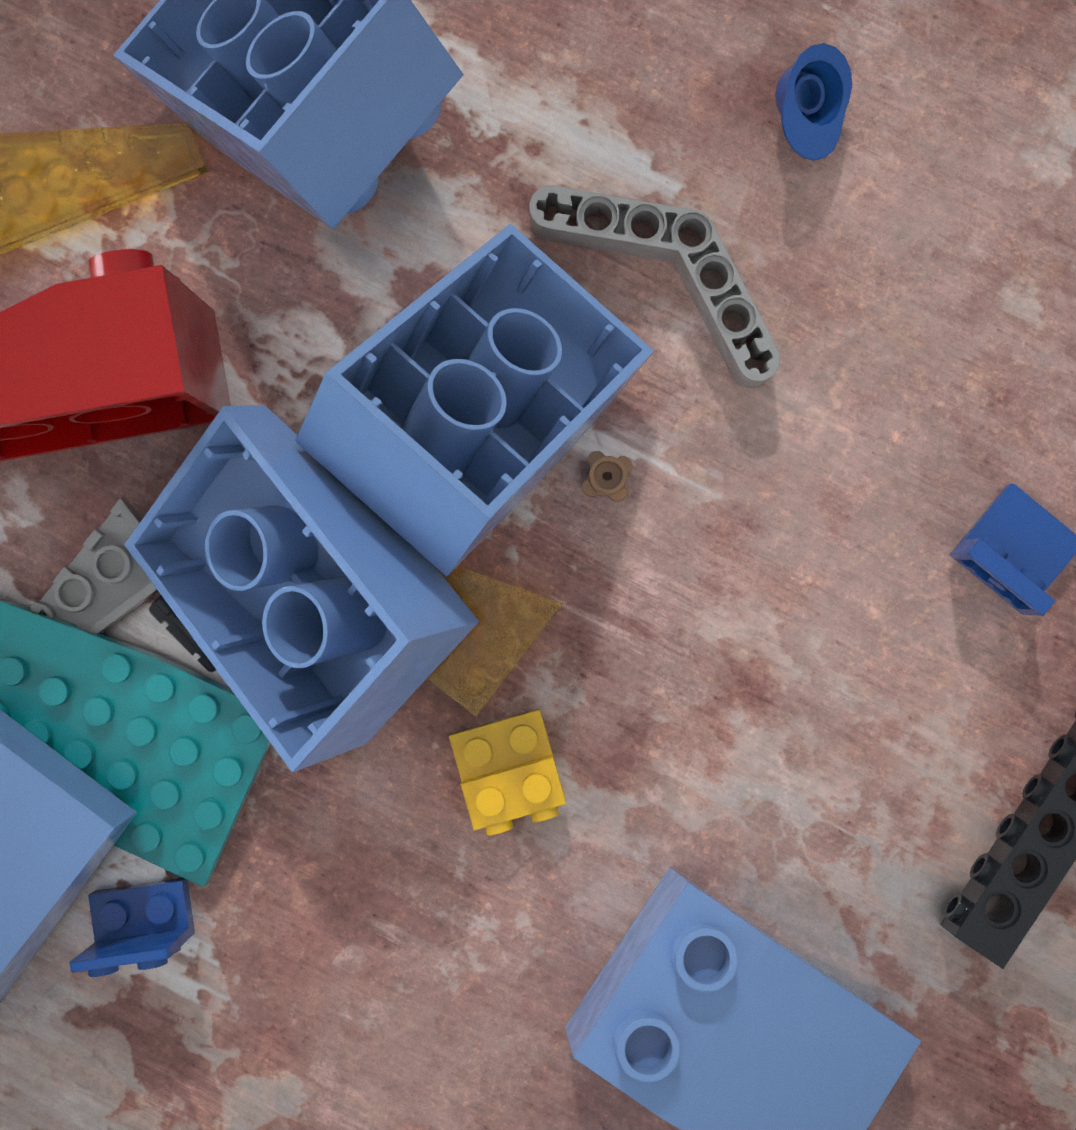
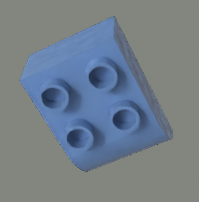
[113,0,464,229]
[295,223,654,577]

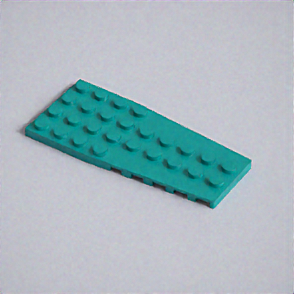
[0,600,271,887]

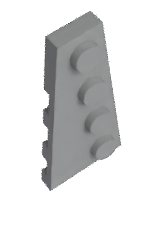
[29,498,159,634]

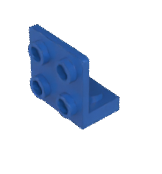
[949,484,1076,616]
[69,878,195,977]

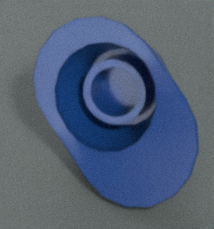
[775,43,852,161]

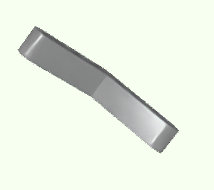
[529,186,780,388]

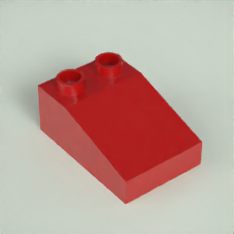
[0,249,231,462]

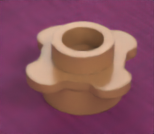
[582,451,633,502]

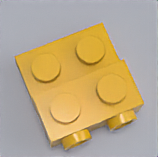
[449,708,566,836]

